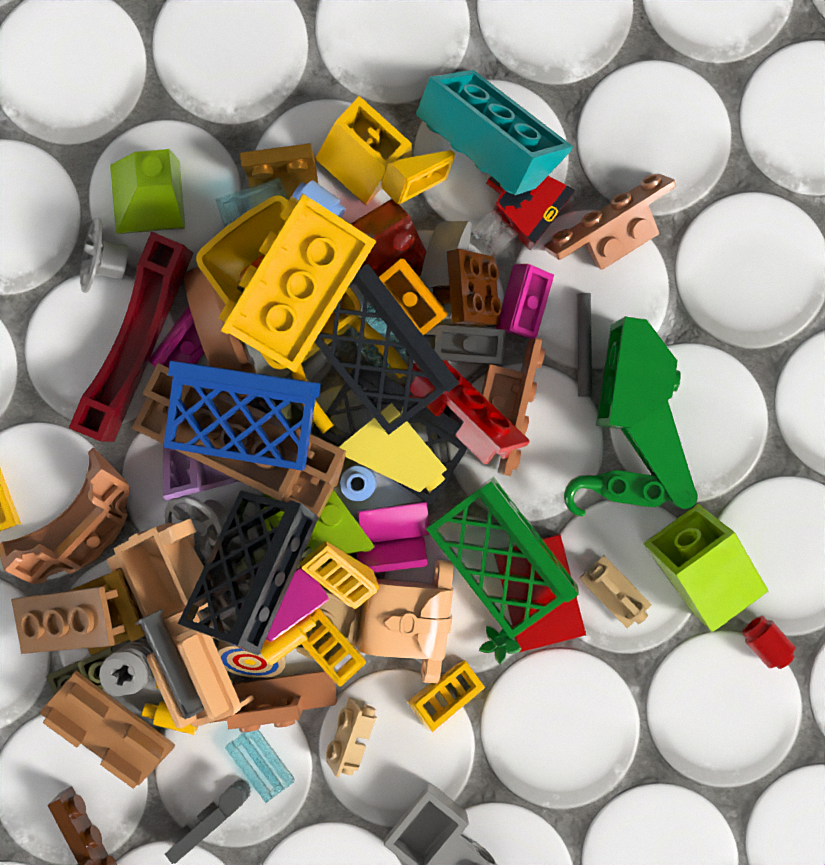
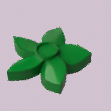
[479,626,521,665]

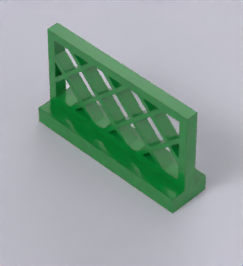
[426,476,579,639]

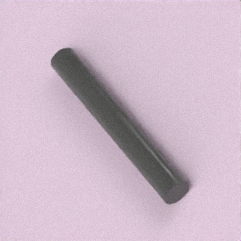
[577,293,592,397]

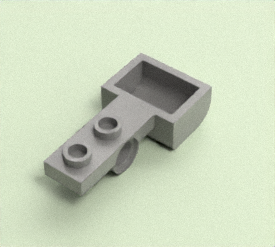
[384,784,497,865]

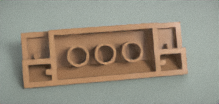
[132,363,346,518]

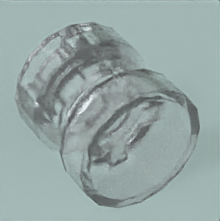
[471,208,520,258]

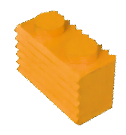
[379,259,448,335]

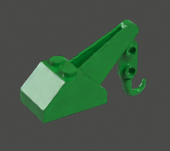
[564,316,698,517]

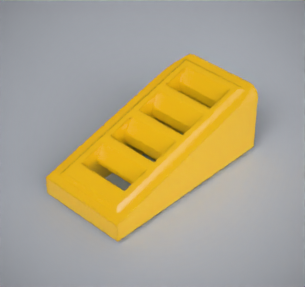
[381,150,456,204]
[300,541,379,609]
[301,608,366,687]
[407,659,485,732]

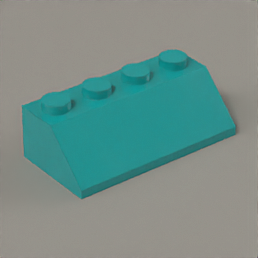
[416,70,573,195]

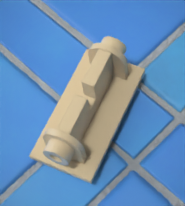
[579,555,652,628]
[326,697,377,777]

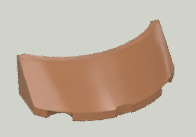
[184,266,259,399]
[0,448,130,584]

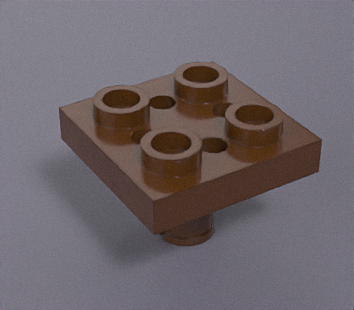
[433,249,501,327]

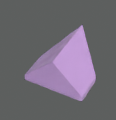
[163,447,239,501]

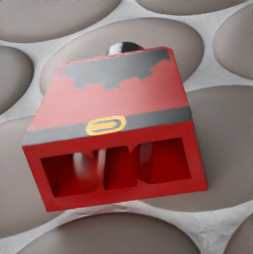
[486,175,575,250]

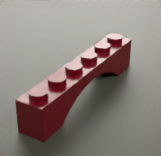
[69,231,194,442]

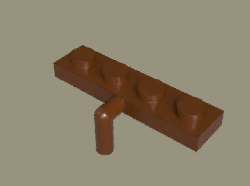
[47,786,117,865]

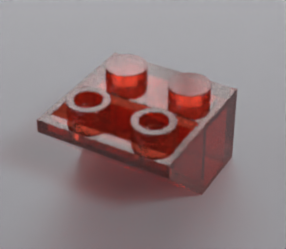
[351,199,427,277]

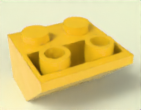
[315,96,412,206]

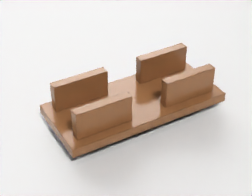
[11,586,125,654]
[39,671,175,789]

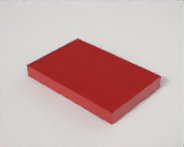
[494,534,586,652]

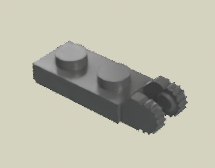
[407,325,505,365]
[165,780,251,864]

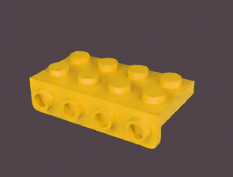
[218,193,376,372]

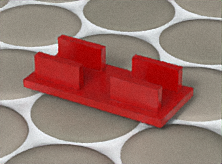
[410,361,530,464]

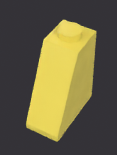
[339,403,447,492]

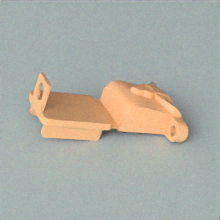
[106,519,254,728]
[318,560,454,683]

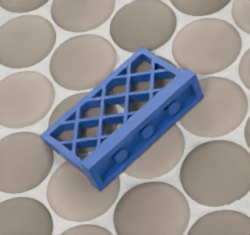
[163,361,321,471]

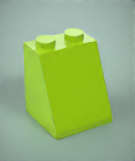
[643,504,769,632]

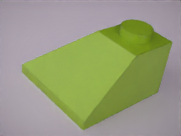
[110,149,185,234]

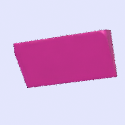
[496,264,554,339]
[149,306,205,368]
[358,501,430,543]
[357,536,428,573]
[266,567,329,641]

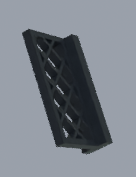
[314,263,460,435]
[315,360,468,505]
[178,490,319,656]

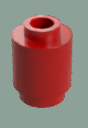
[742,616,796,669]

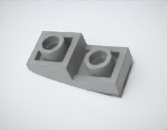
[421,221,472,288]

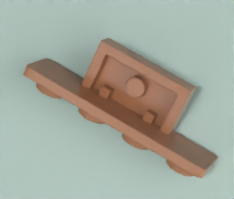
[544,174,676,270]
[481,337,545,476]
[210,671,337,732]

